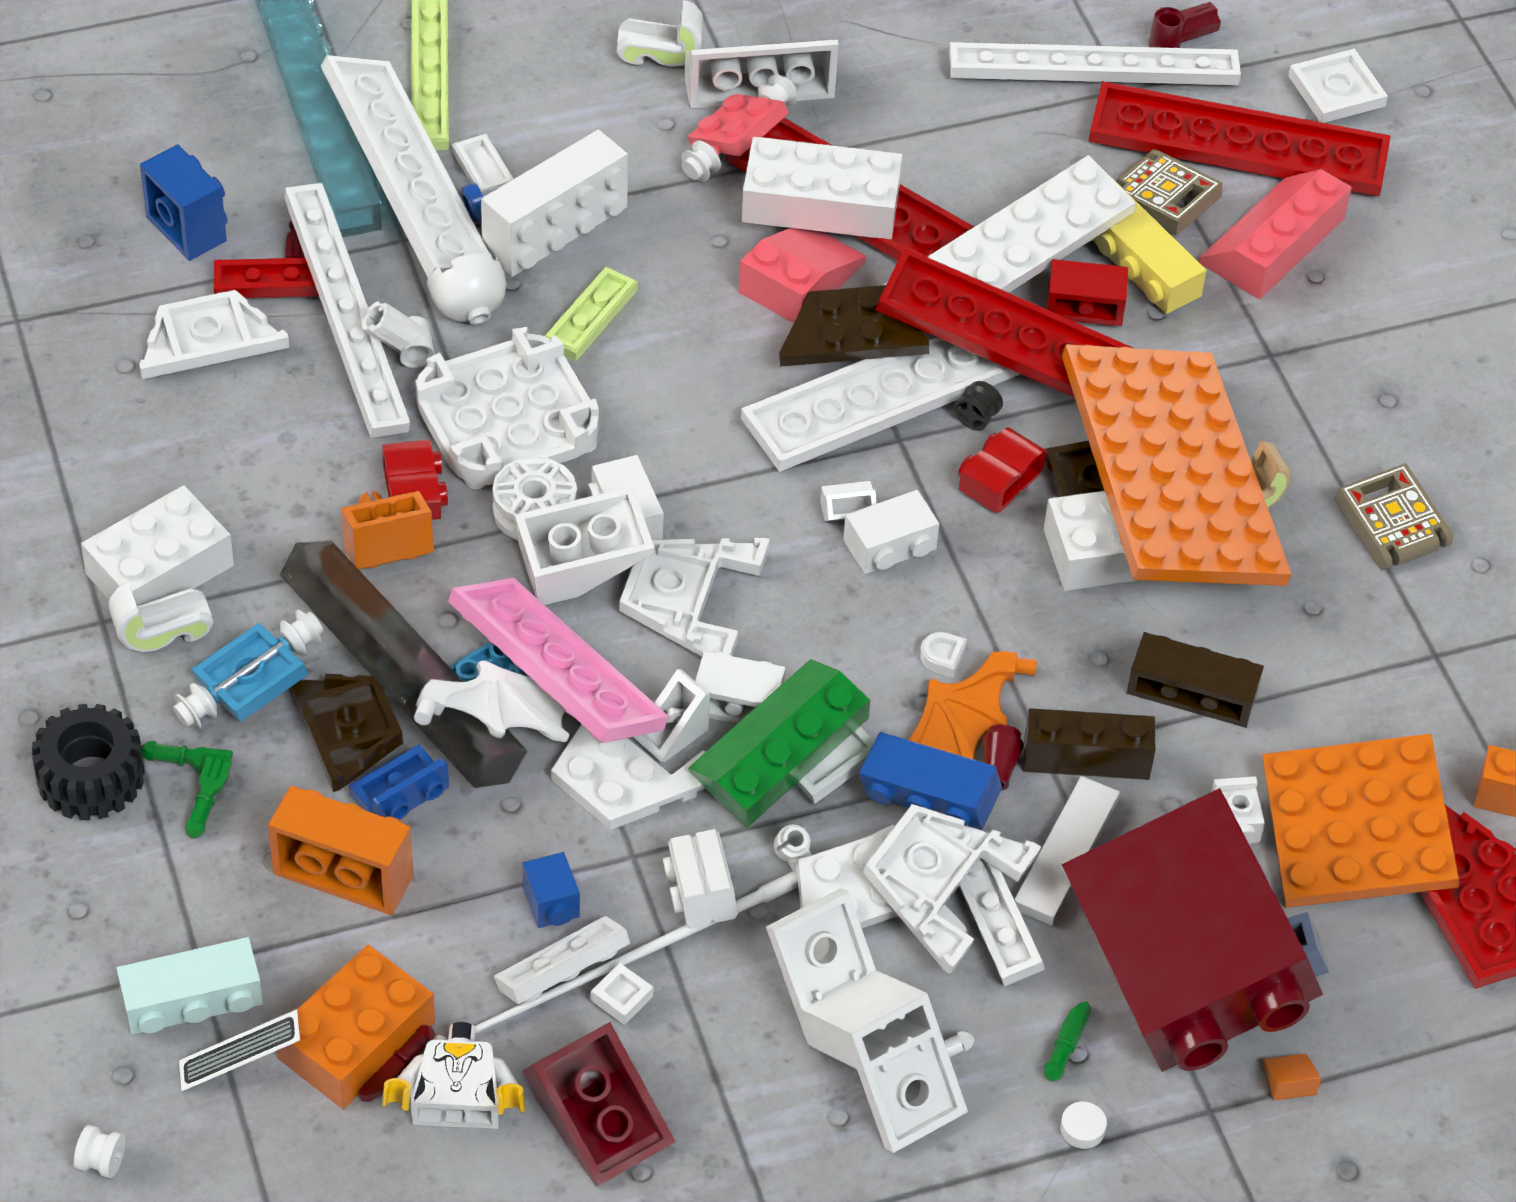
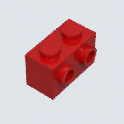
[1047,259,1128,326]

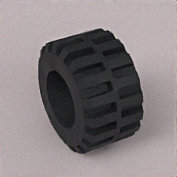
[32,704,145,820]

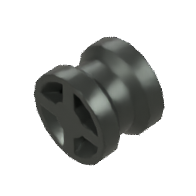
[954,381,1003,431]

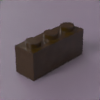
[1126,632,1264,728]
[1024,708,1156,780]

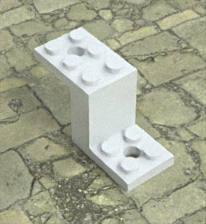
[766,888,968,1153]

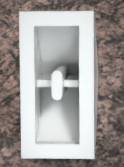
[634,669,710,762]

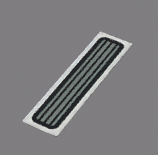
[179,1009,300,1091]

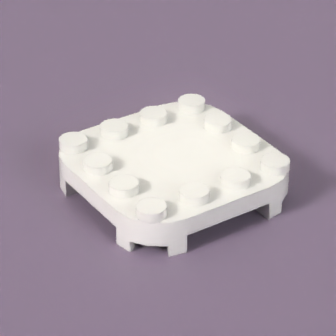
[415,327,599,489]

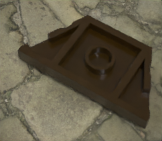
[779,285,929,367]
[290,673,404,792]

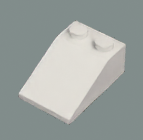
[515,486,655,605]

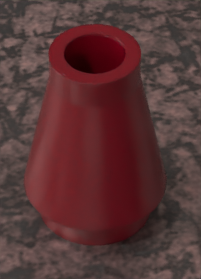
[982,724,1024,790]

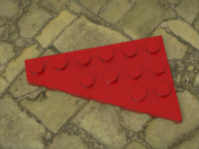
[1419,805,1516,989]

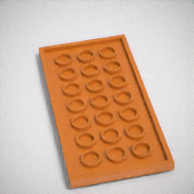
[1062,345,1292,586]

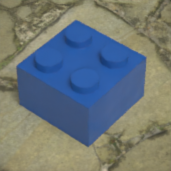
[140,144,228,261]

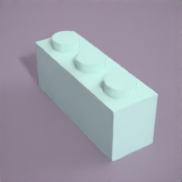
[116,937,263,1035]

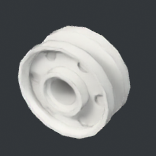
[492,457,577,541]

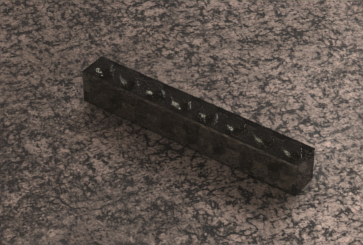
[279,540,527,788]

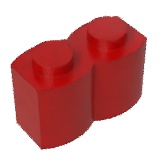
[958,427,1047,514]
[382,439,448,520]

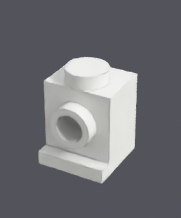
[1211,776,1265,844]

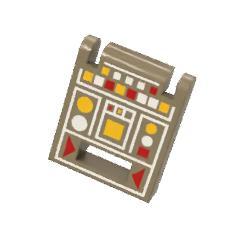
[1116,149,1223,235]
[1334,463,1453,570]

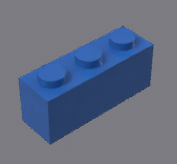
[859,732,1002,830]

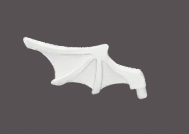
[414,661,569,742]

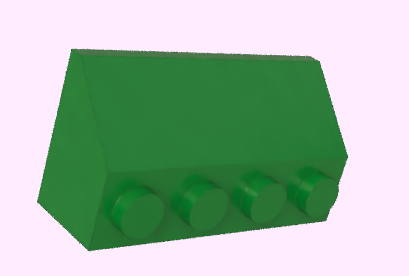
[688,659,870,828]

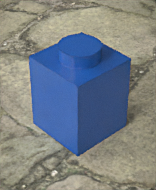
[522,852,580,928]

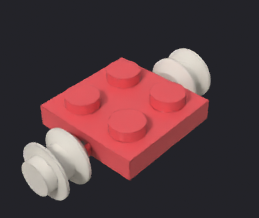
[681,74,797,182]

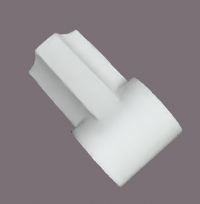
[362,301,435,368]

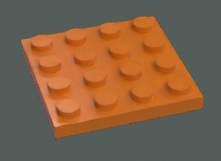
[1262,734,1459,908]

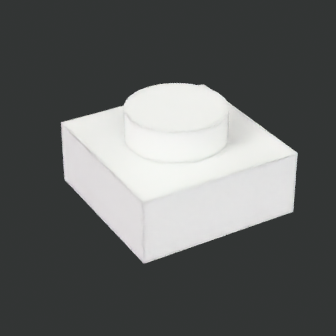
[591,963,654,1025]

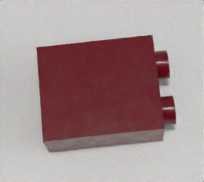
[1061,788,1323,1072]

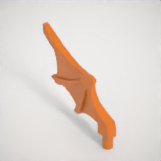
[909,651,1037,760]

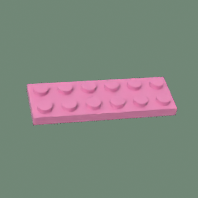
[448,578,669,743]

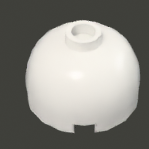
[427,252,507,325]

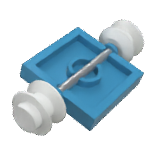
[173,610,324,730]

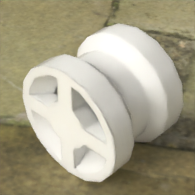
[73,1124,126,1179]

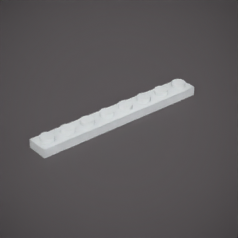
[949,42,1241,85]
[284,183,410,438]

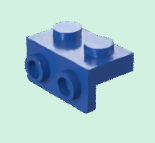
[349,744,449,820]

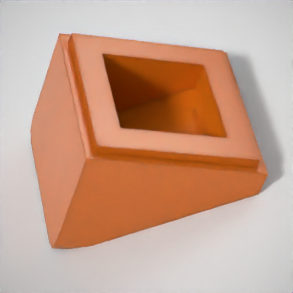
[1262,1054,1321,1101]

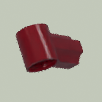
[1149,2,1221,48]

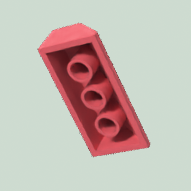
[1198,169,1352,300]

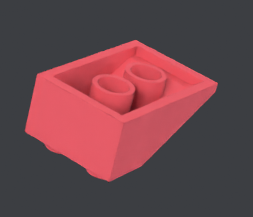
[738,228,866,323]

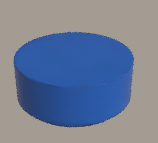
[461,182,483,222]

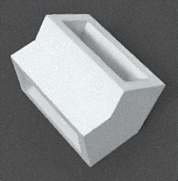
[820,481,877,521]

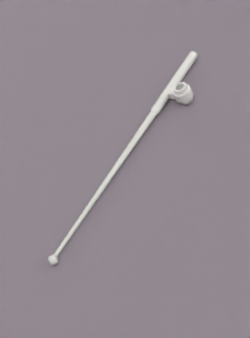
[433,824,895,1040]

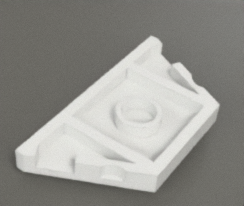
[139,290,290,379]

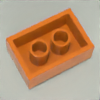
[268,785,414,916]
[277,944,435,1110]

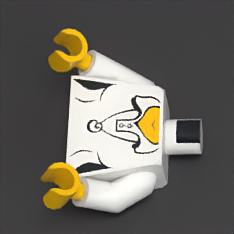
[382,1022,525,1129]

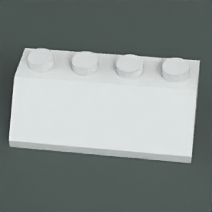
[685,40,839,109]

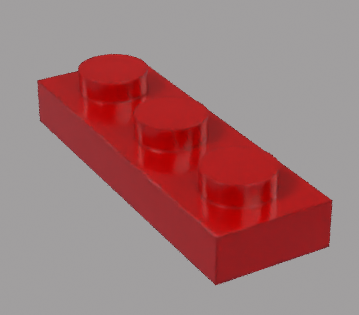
[213,258,319,298]

